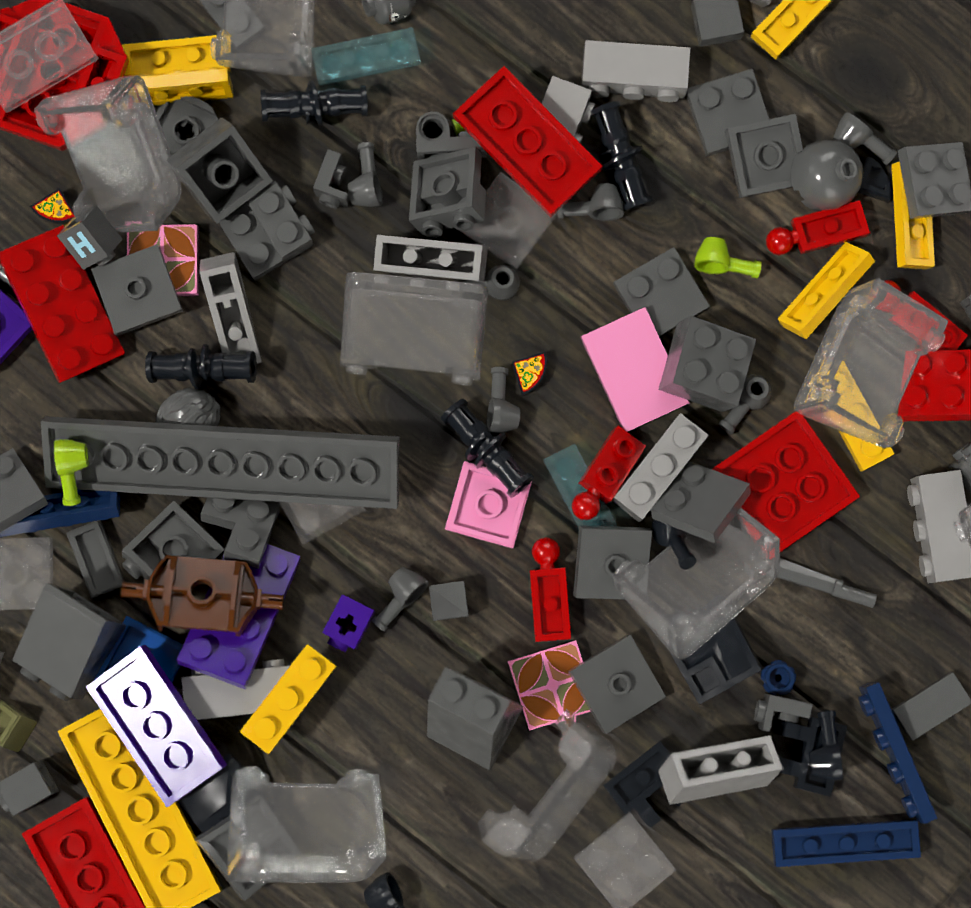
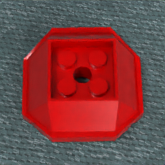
[0,0,129,151]

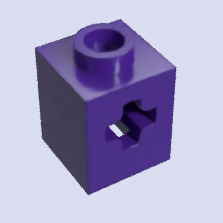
[322,594,376,652]

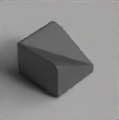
[429,581,469,621]

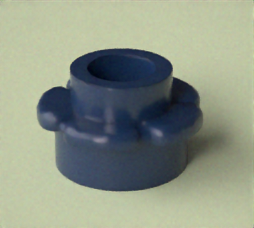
[761,660,796,695]

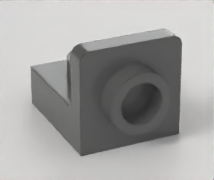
[313,149,350,209]
[754,693,813,732]

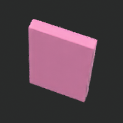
[580,307,689,432]

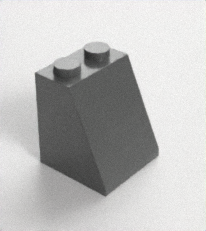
[12,583,127,701]
[427,667,524,771]

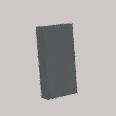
[66,520,126,599]
[891,672,971,741]

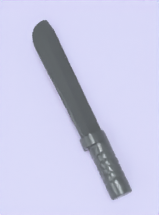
[750,555,877,608]

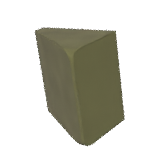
[0,699,37,752]

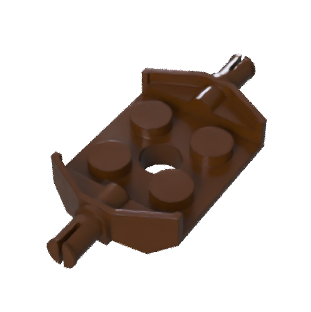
[121,555,284,637]

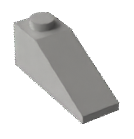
[199,252,261,363]

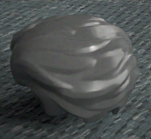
[156,388,221,426]

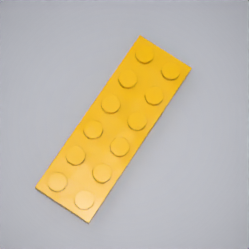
[57,709,223,908]

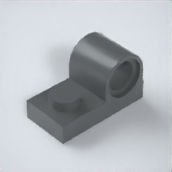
[416,111,487,160]

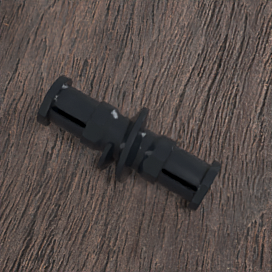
[260,80,368,126]
[590,101,653,211]
[145,344,257,390]
[441,399,534,498]

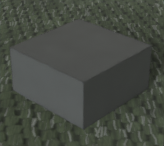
[691,0,744,47]

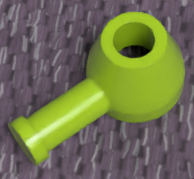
[694,237,761,279]
[54,439,89,506]

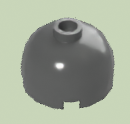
[790,140,863,211]

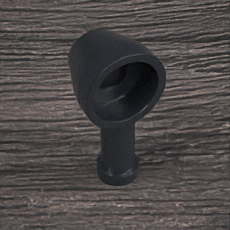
[651,519,697,570]
[809,711,843,781]
[364,872,405,908]

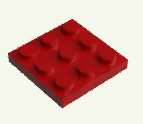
[712,409,860,558]

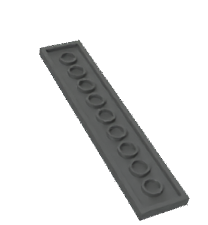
[41,416,399,509]

